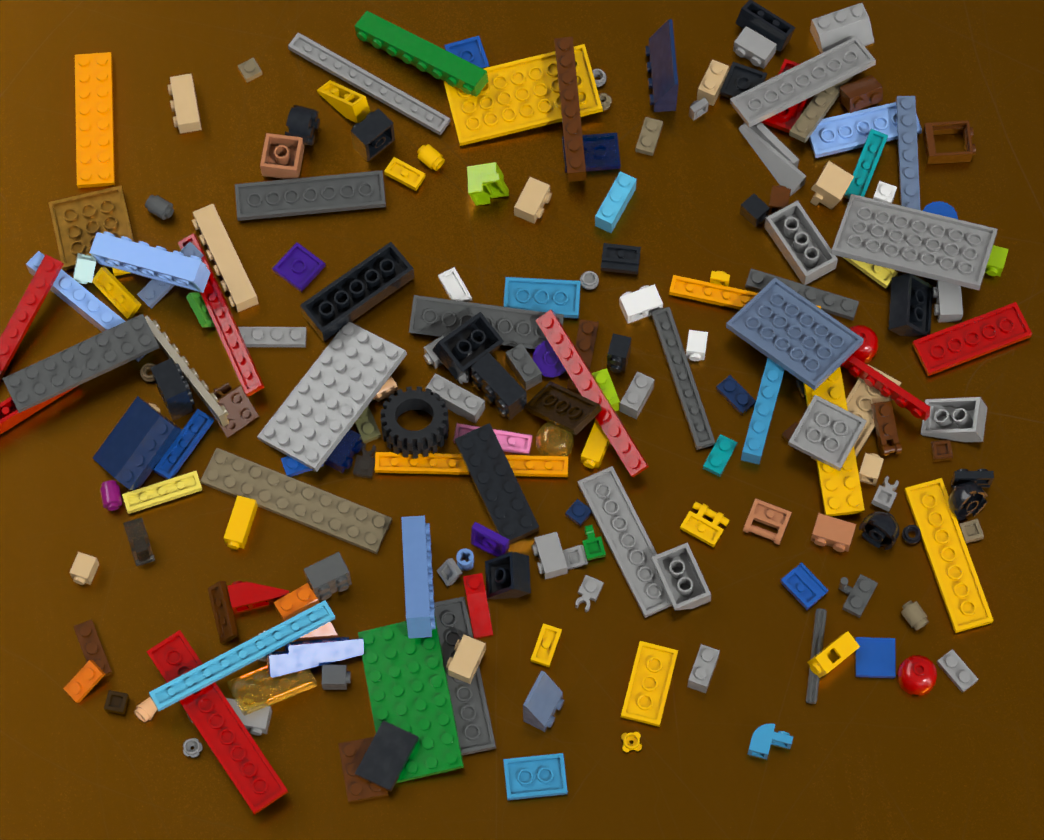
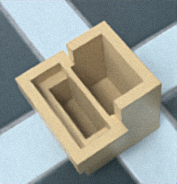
[810,161,854,210]

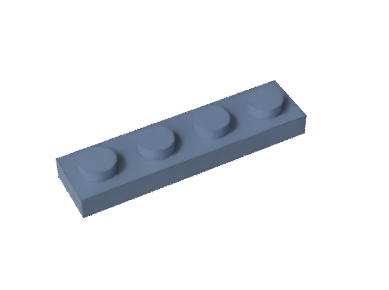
[137,242,204,309]

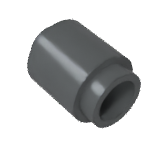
[145,195,174,220]

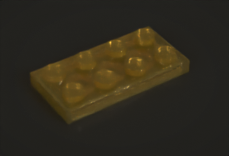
[227,665,317,716]

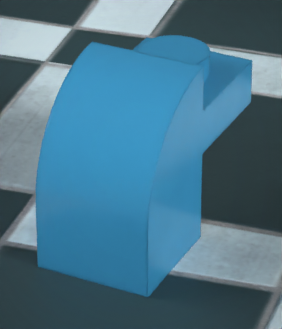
[747,723,793,759]

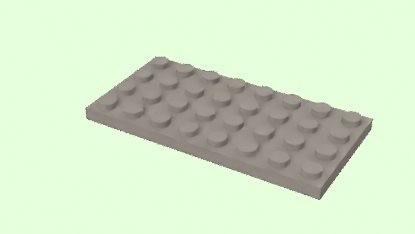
[831,194,998,290]
[257,322,407,472]

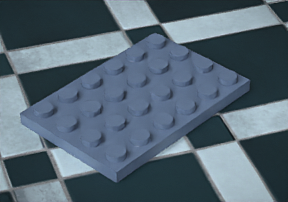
[726,278,864,390]

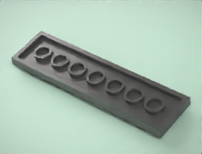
[235,170,386,221]
[409,295,564,349]
[3,314,159,413]
[434,597,496,755]

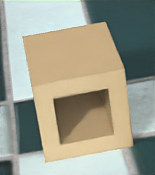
[859,453,884,486]
[69,552,99,585]

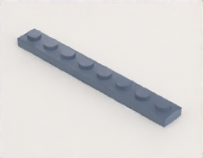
[896,96,921,210]

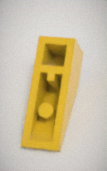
[317,80,370,123]

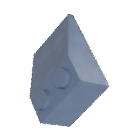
[523,670,564,732]

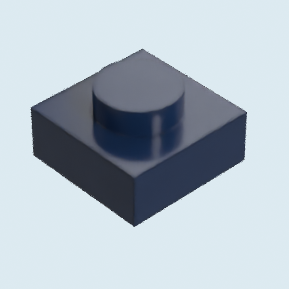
[565,499,592,527]

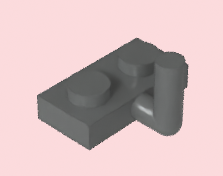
[839,574,878,618]

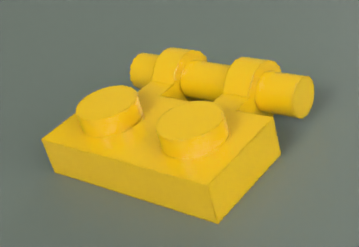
[680,502,730,547]

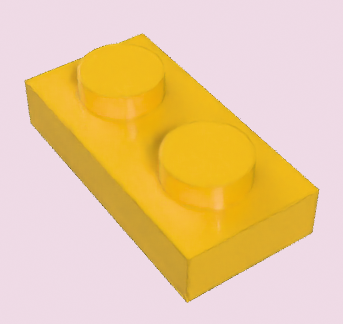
[384,157,426,191]
[531,623,562,667]

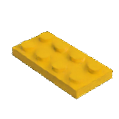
[621,641,678,727]

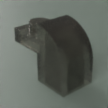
[123,517,155,566]

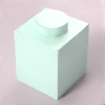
[73,253,96,284]

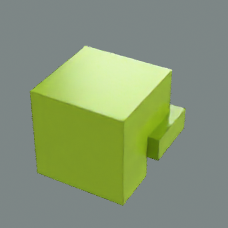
[467,162,509,206]

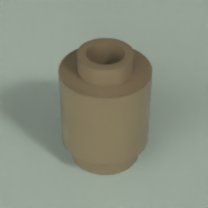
[901,600,929,631]

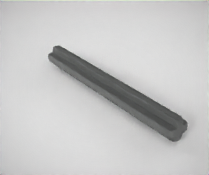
[806,608,827,704]

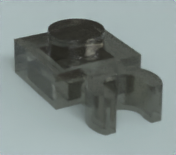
[353,443,376,479]

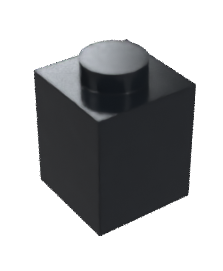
[740,194,770,227]

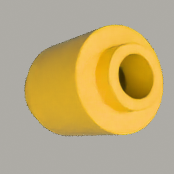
[417,144,445,171]

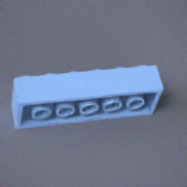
[89,231,211,293]

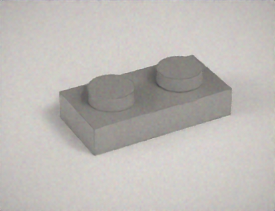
[937,649,978,693]

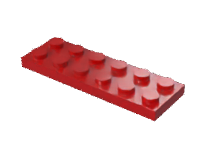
[912,302,1032,376]

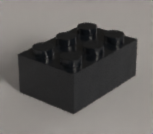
[432,312,504,379]
[471,352,527,421]
[150,358,195,421]

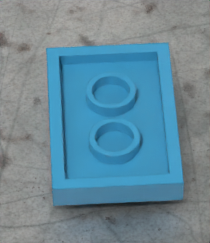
[503,753,568,800]

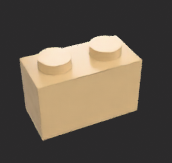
[697,59,729,106]
[514,177,552,224]
[446,635,486,684]

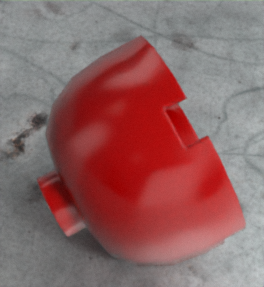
[849,325,878,363]
[897,655,937,696]

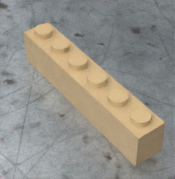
[192,204,259,312]

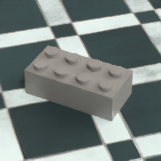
[764,201,838,285]

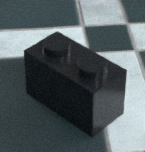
[607,333,632,373]

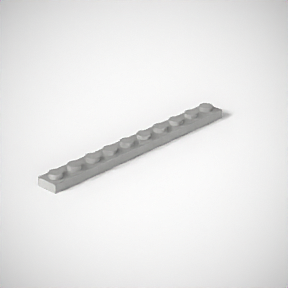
[288,33,450,135]

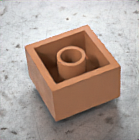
[260,133,305,179]

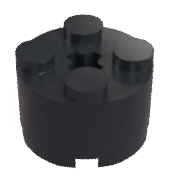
[285,105,320,146]

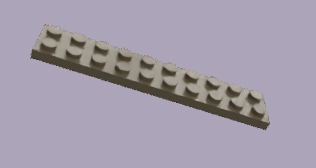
[200,448,393,554]

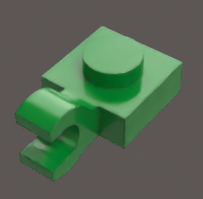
[582,525,606,561]

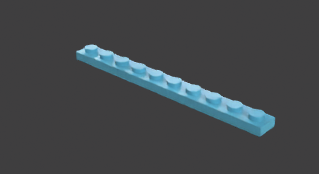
[149,600,335,711]

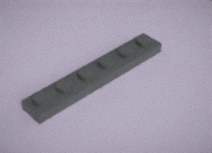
[745,268,859,321]

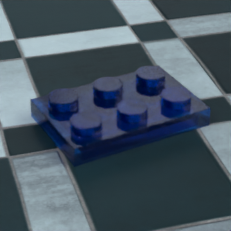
[562,133,621,173]

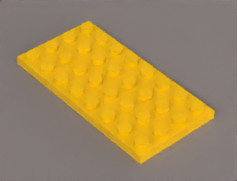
[443,44,603,146]

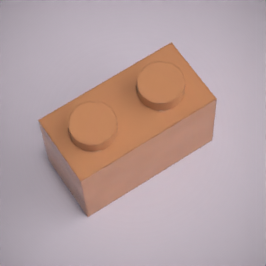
[810,513,856,552]

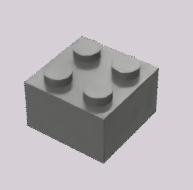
[304,552,352,600]

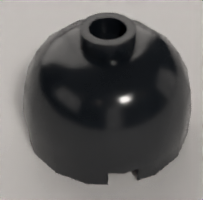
[948,482,988,521]
[859,512,900,550]

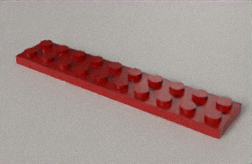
[146,630,288,815]

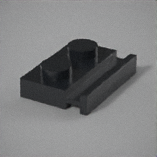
[601,243,641,275]
[951,469,994,488]

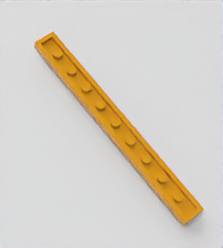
[375,452,568,477]

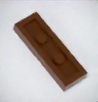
[207,581,239,643]
[73,619,113,677]

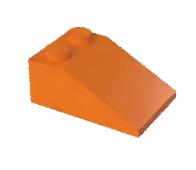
[274,583,339,641]

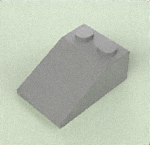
[921,397,987,442]

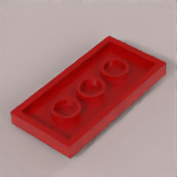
[762,59,808,133]

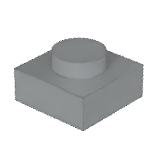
[689,98,709,121]
[563,545,588,569]
[437,558,463,586]

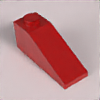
[463,573,493,639]
[227,581,290,614]

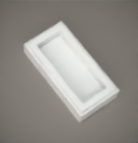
[438,267,472,302]

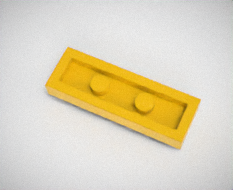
[92,267,141,319]

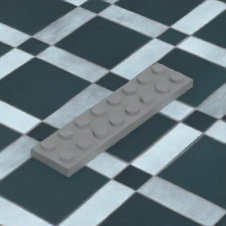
[730,36,876,128]
[577,466,672,618]

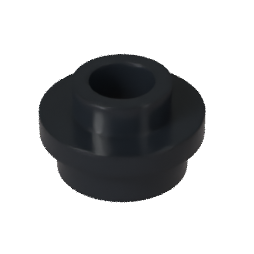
[902,525,921,544]

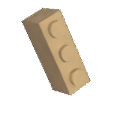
[168,74,202,134]

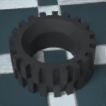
[381,386,449,459]

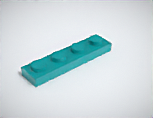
[844,129,888,199]

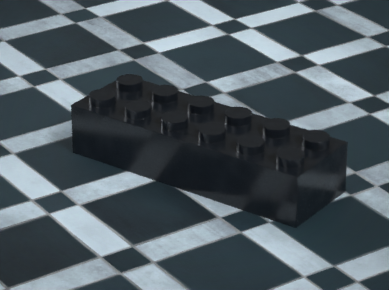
[300,242,414,341]
[455,423,539,545]

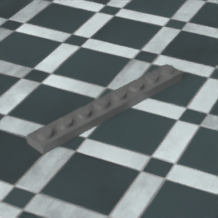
[651,307,715,450]

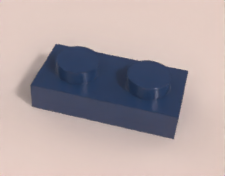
[716,375,756,416]

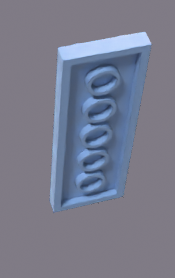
[809,102,922,158]

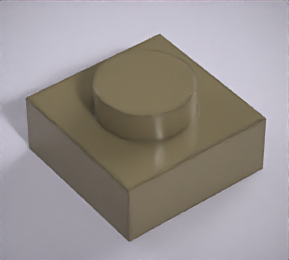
[237,57,263,82]
[959,519,984,543]

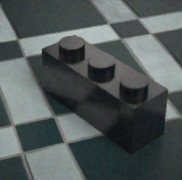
[735,0,795,52]

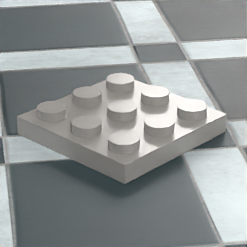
[788,395,867,471]

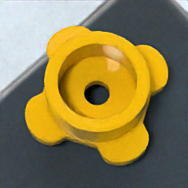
[621,732,642,752]

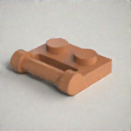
[743,498,792,545]

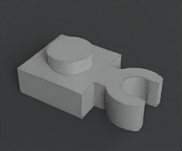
[871,476,899,512]
[575,575,604,612]

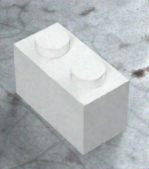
[619,284,663,324]

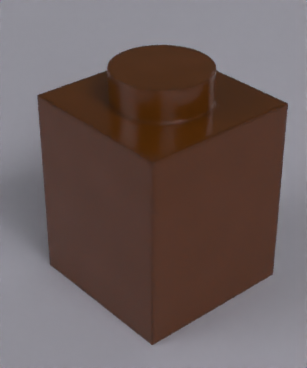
[769,185,791,214]

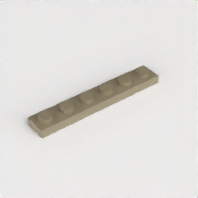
[789,76,853,143]

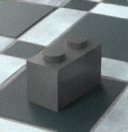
[506,343,542,391]

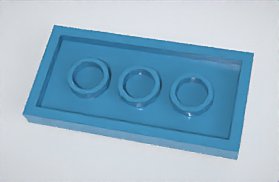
[503,277,581,318]

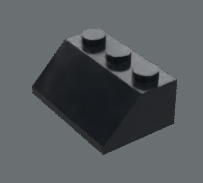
[888,273,933,338]

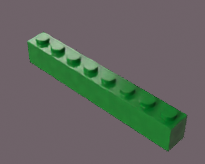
[354,11,488,97]

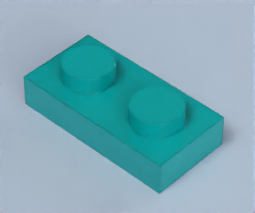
[703,434,738,477]

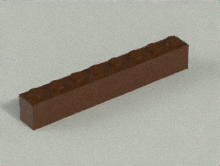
[554,37,586,182]

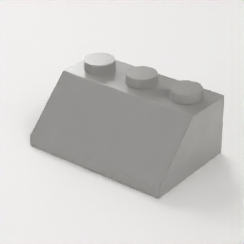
[810,3,874,53]
[651,542,711,610]

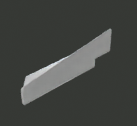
[739,122,806,196]

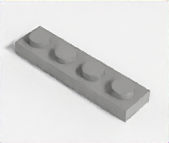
[238,327,307,348]

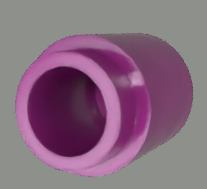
[100,480,122,511]

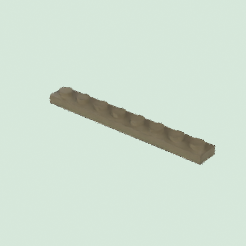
[145,315,229,427]

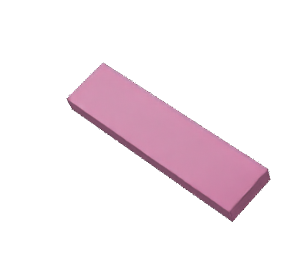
[453,423,532,456]

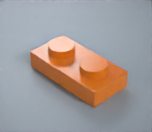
[63,660,105,703]

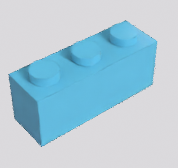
[595,171,637,233]

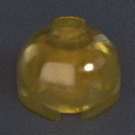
[536,422,574,456]

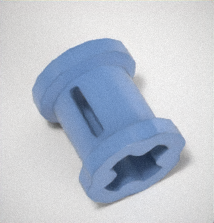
[456,548,474,571]

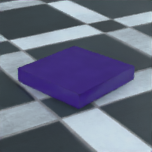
[272,242,326,292]
[471,522,509,557]

